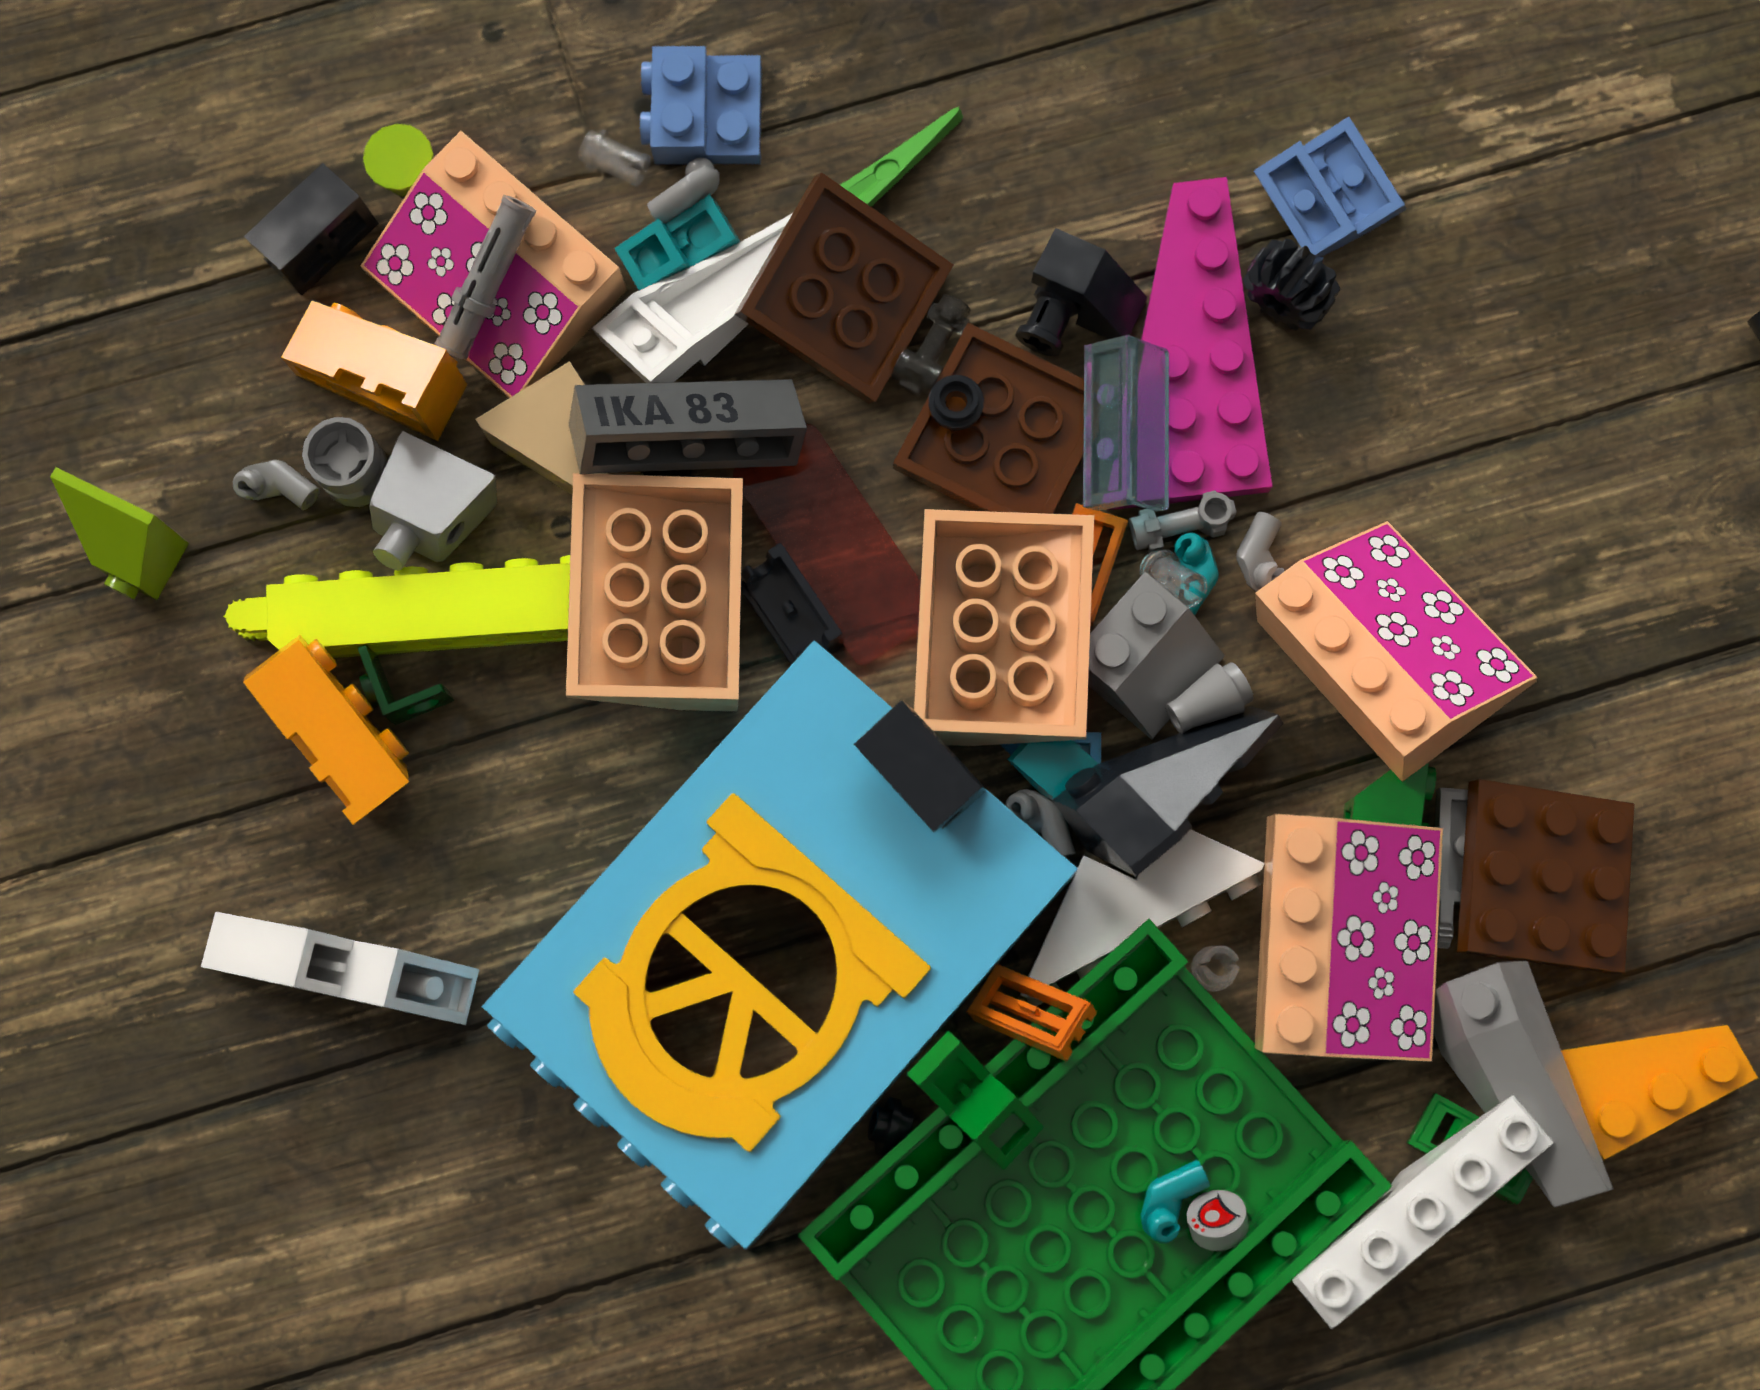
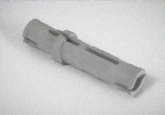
[435,195,536,359]

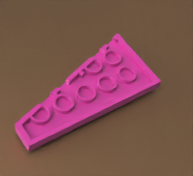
[1106,177,1272,511]

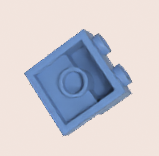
[640,46,762,164]

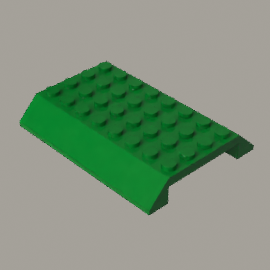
[798,918,1392,1390]

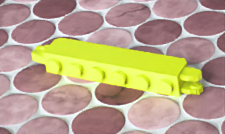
[223,555,570,658]

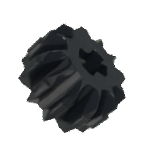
[1242,239,1341,330]

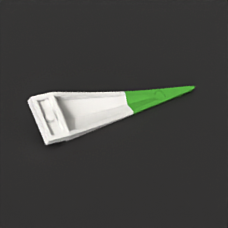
[592,107,963,383]

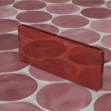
[733,424,921,666]

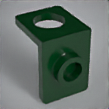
[358,644,454,725]

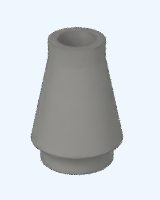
[1165,662,1254,734]

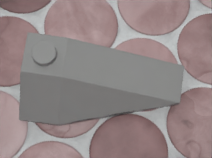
[1433,961,1613,1207]

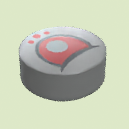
[1187,1190,1249,1251]

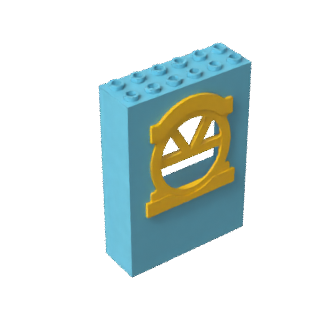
[482,640,1078,1249]

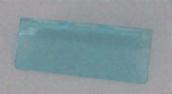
[1083,335,1169,511]

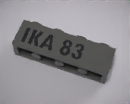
[568,379,807,474]

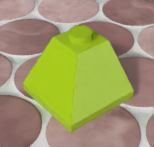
[50,467,189,600]

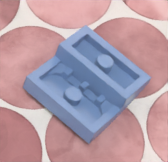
[1254,117,1406,257]

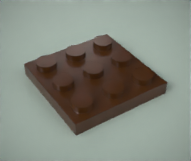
[734,172,954,404]
[893,323,1115,514]
[1457,779,1635,974]

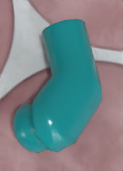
[1174,532,1219,616]
[1140,1160,1210,1243]

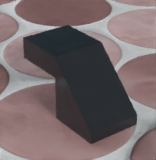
[1031,228,1148,346]

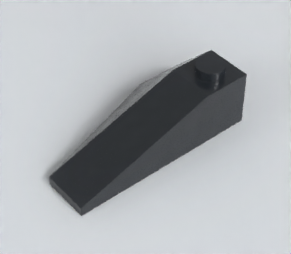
[1053,706,1284,876]

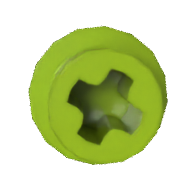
[363,124,434,197]

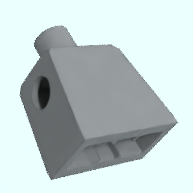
[369,431,497,570]

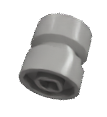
[302,417,389,507]

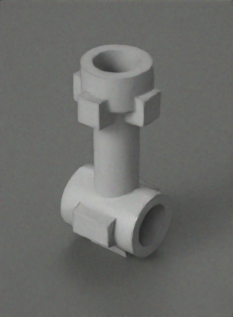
[1129,490,1237,553]

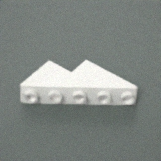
[1018,829,1265,1006]
[201,912,479,1025]
[1292,1095,1553,1329]

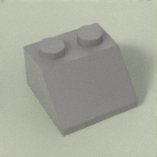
[1088,572,1225,740]

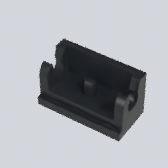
[244,163,379,296]
[741,542,845,665]
[854,700,987,832]

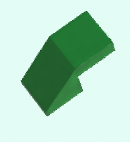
[907,1031,1044,1170]

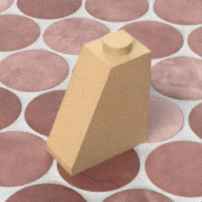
[476,361,642,495]

